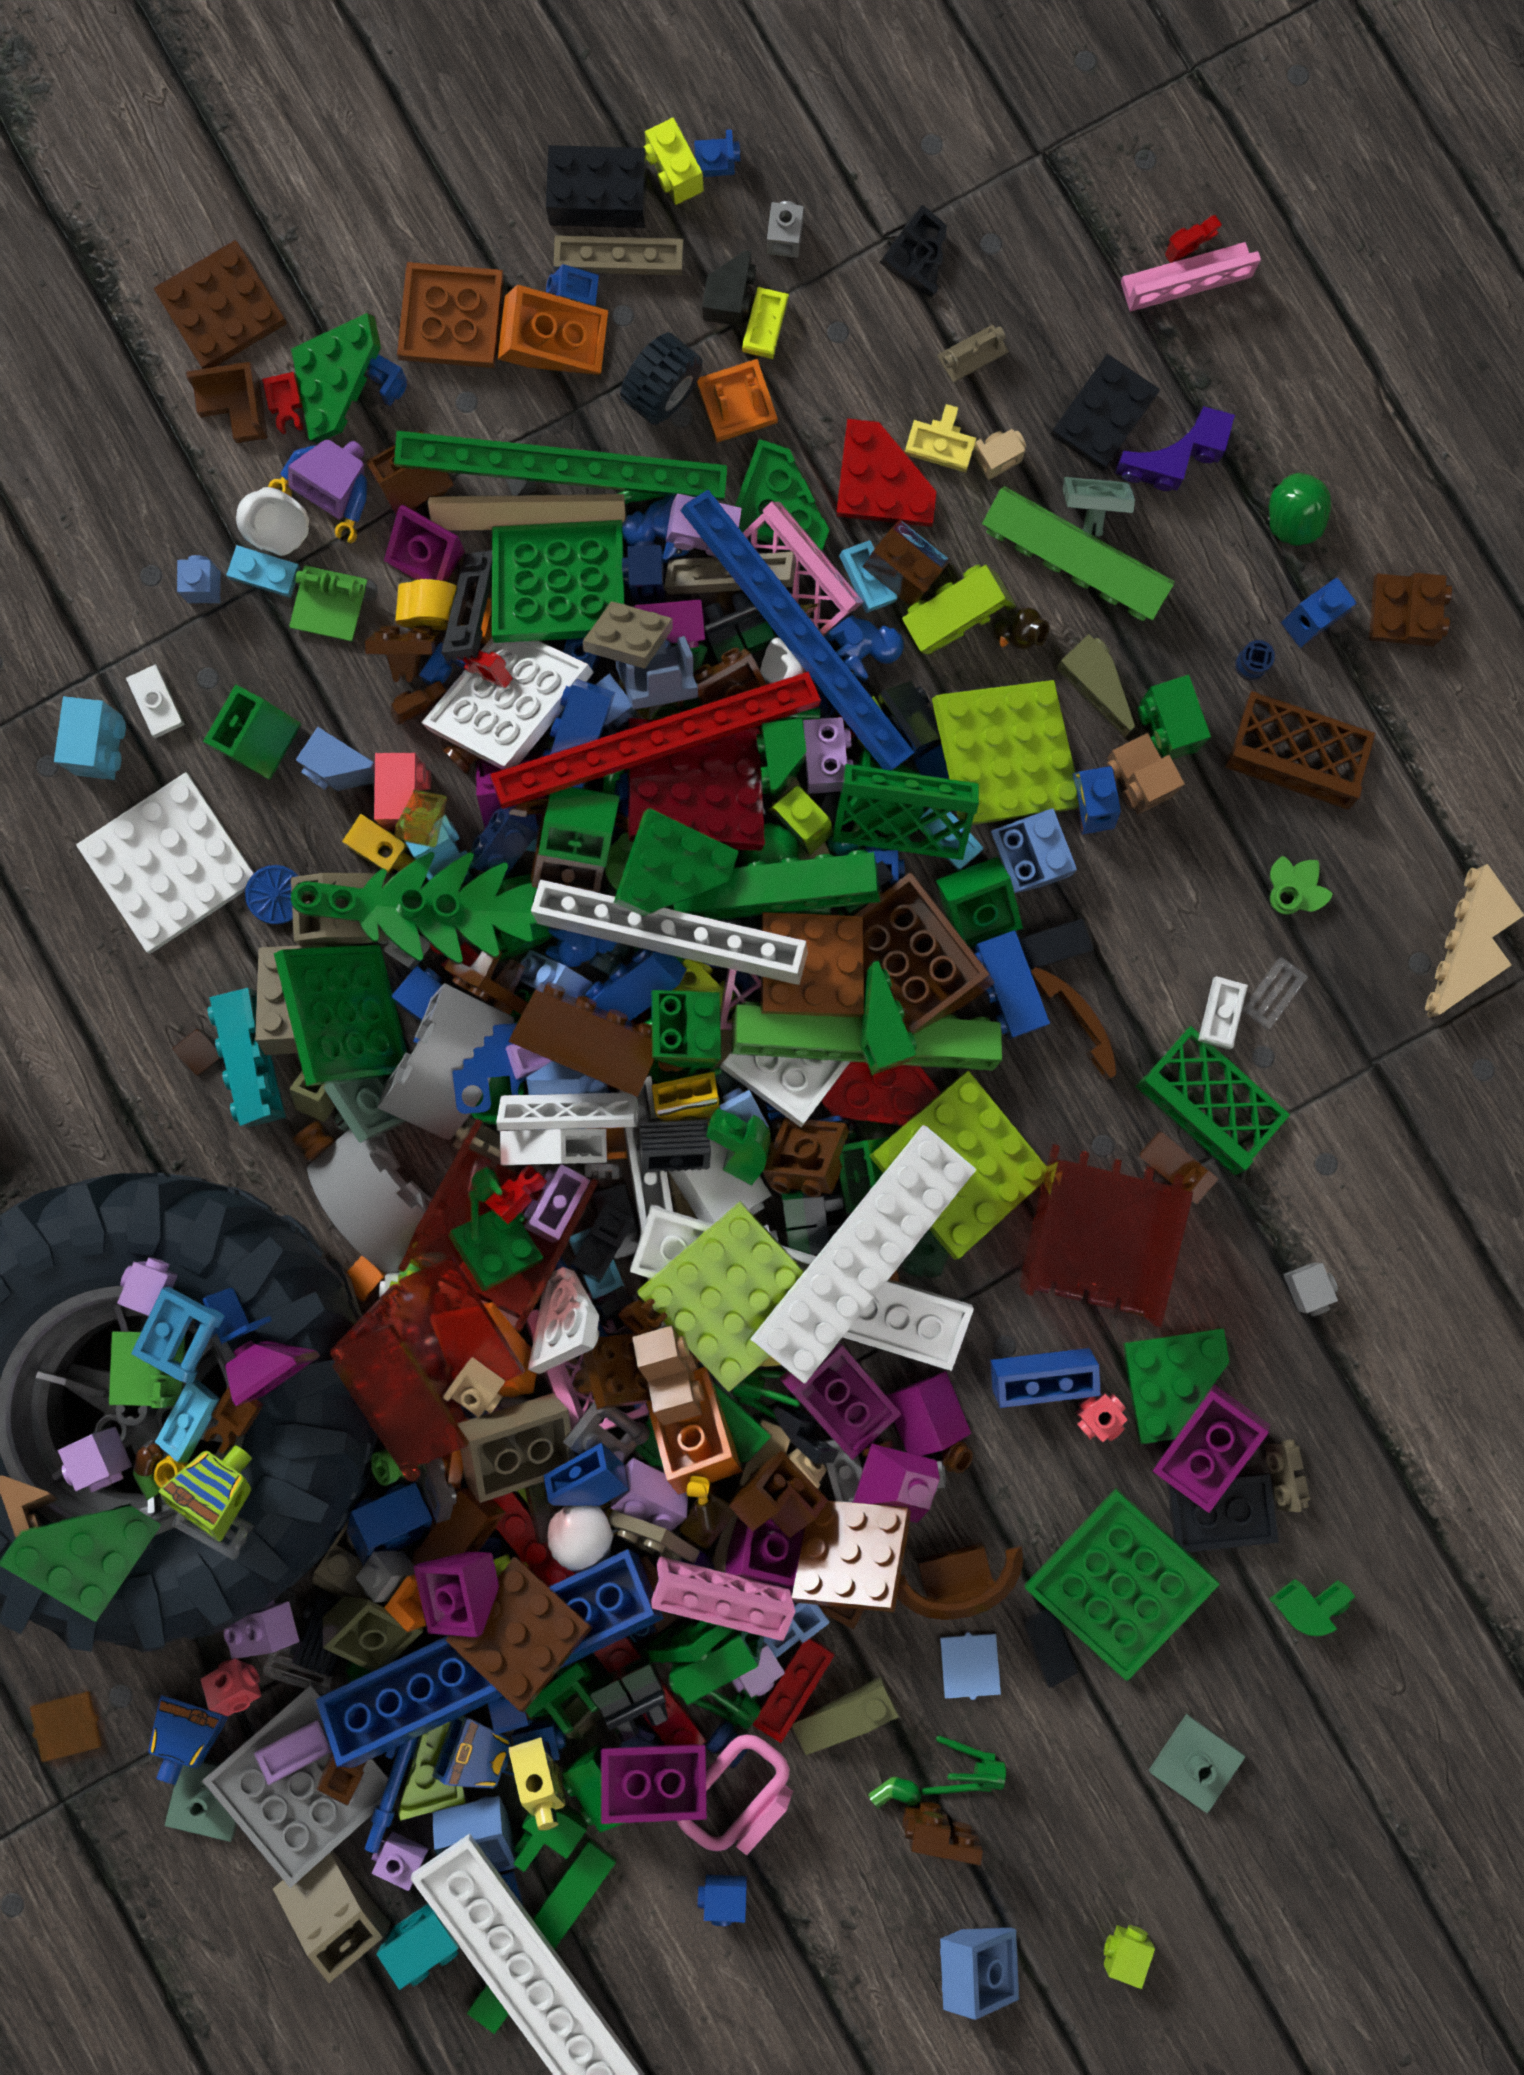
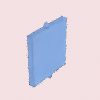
[940,1631,1001,1700]

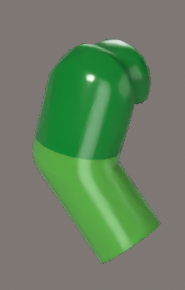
[868,1777,921,1809]

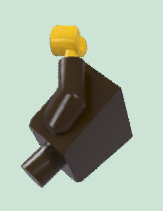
[678,1476,743,1548]

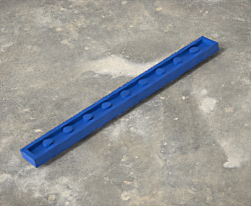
[680,490,915,771]

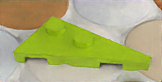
[398,1721,465,1821]

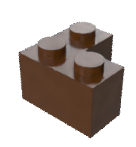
[729,1450,828,1538]

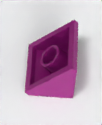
[384,505,465,582]
[886,1370,971,1456]

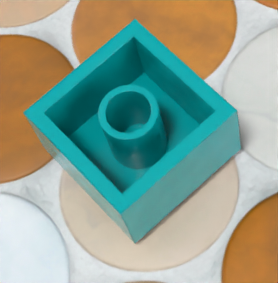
[376,1903,459,1990]

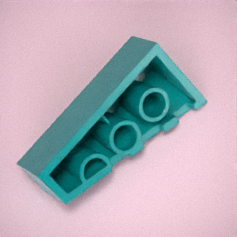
[207,988,286,1128]

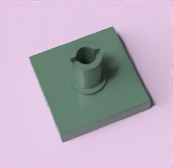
[1063,477,1135,536]
[323,1077,406,1143]
[1149,1713,1246,1814]
[165,1759,237,1842]

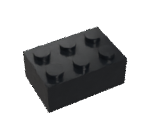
[546,145,647,228]

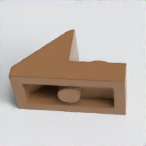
[0,1475,57,1537]

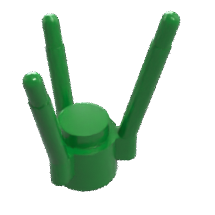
[468,1167,525,1242]
[733,1368,800,1422]
[679,1689,762,1730]
[921,1736,1006,1795]

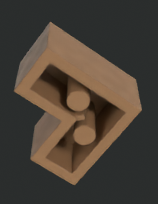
[1107,733,1185,815]
[632,1325,704,1426]

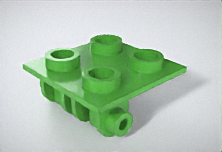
[289,565,368,642]
[109,1331,185,1408]

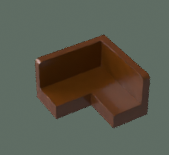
[186,361,268,443]

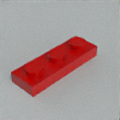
[752,1637,835,1743]

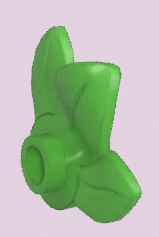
[1270,856,1333,915]

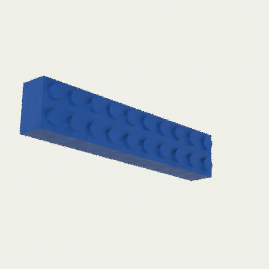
[315,1549,664,1768]

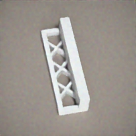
[496,1092,640,1130]

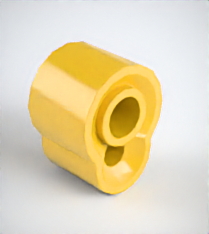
[395,579,457,630]

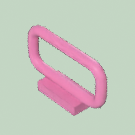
[677,1734,793,1855]

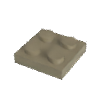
[583,601,673,669]
[608,1510,700,1564]

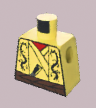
[508,1737,566,1830]

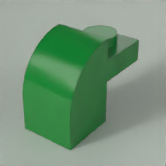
[706,1108,771,1186]
[1269,1579,1355,1636]
[513,1804,588,1872]

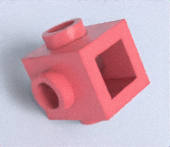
[1074,1391,1128,1442]
[200,1658,262,1717]

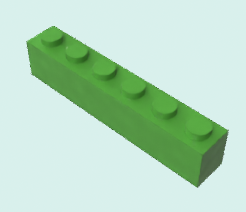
[982,486,1175,621]

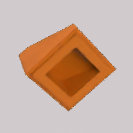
[347,1256,387,1302]

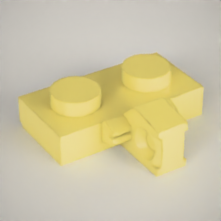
[905,404,976,473]

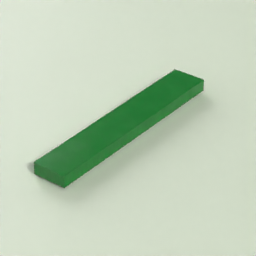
[467,1839,617,2034]

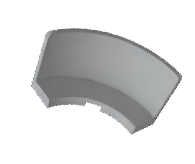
[377,983,514,1140]
[307,1129,448,1274]

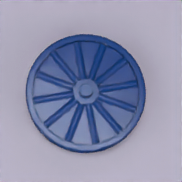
[245,865,298,924]

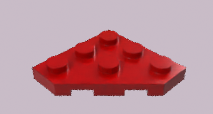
[836,418,937,527]
[821,1062,941,1126]

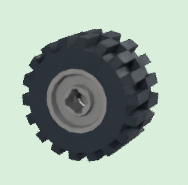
[620,332,703,425]

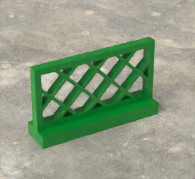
[832,764,979,860]
[1135,1026,1290,1176]

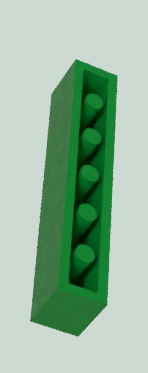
[674,850,881,920]

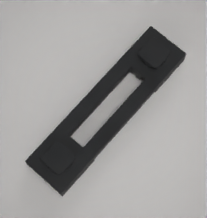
[441,550,492,661]

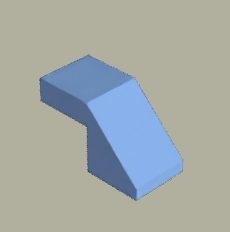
[763,1601,830,1658]

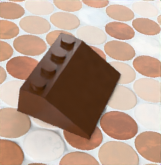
[854,872,995,1035]
[509,982,655,1097]

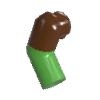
[133,1443,164,1500]

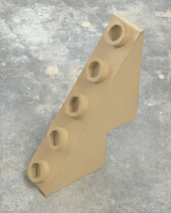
[1425,864,1524,1018]

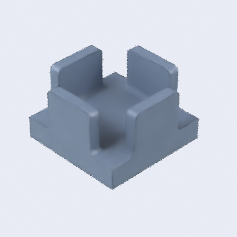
[616,636,698,710]

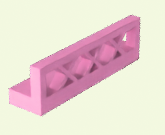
[1121,242,1261,312]
[651,1556,796,1641]

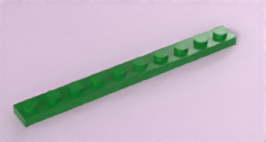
[394,431,727,501]

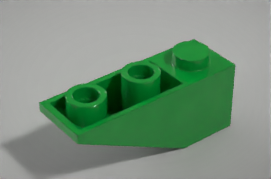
[860,961,917,1075]

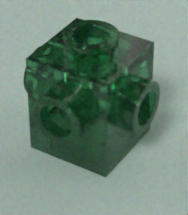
[901,1229,949,1278]

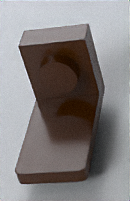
[1139,1131,1219,1204]

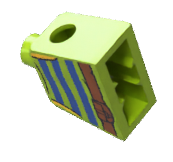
[767,785,833,856]
[158,1445,252,1542]

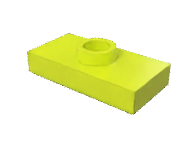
[742,287,789,359]

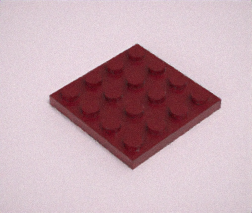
[626,718,765,851]

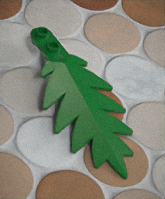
[291,852,538,964]

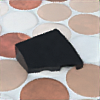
[879,204,947,297]

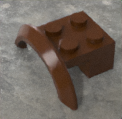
[509,799,629,893]
[897,1543,1023,1620]

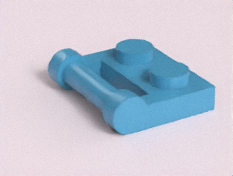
[131,1286,224,1384]

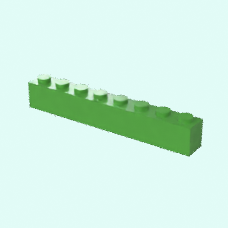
[731,1002,1002,1071]

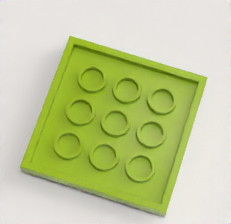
[932,680,1079,825]
[869,1071,1052,1260]
[638,1201,805,1392]

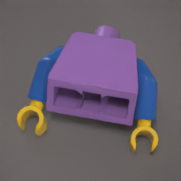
[268,440,368,544]

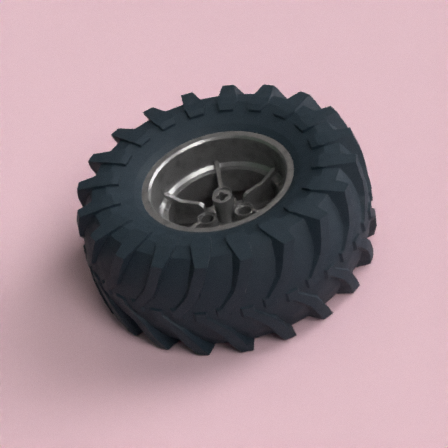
[0,1173,384,1653]

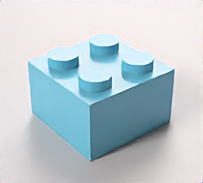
[54,696,126,780]

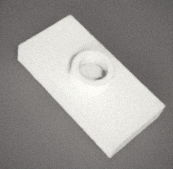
[126,664,185,738]
[1198,976,1248,1050]

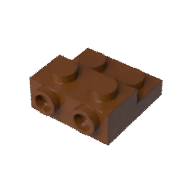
[1369,572,1452,647]
[693,648,767,706]
[763,1117,849,1198]
[902,1802,983,1865]

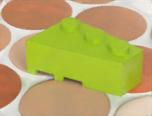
[902,564,1017,655]

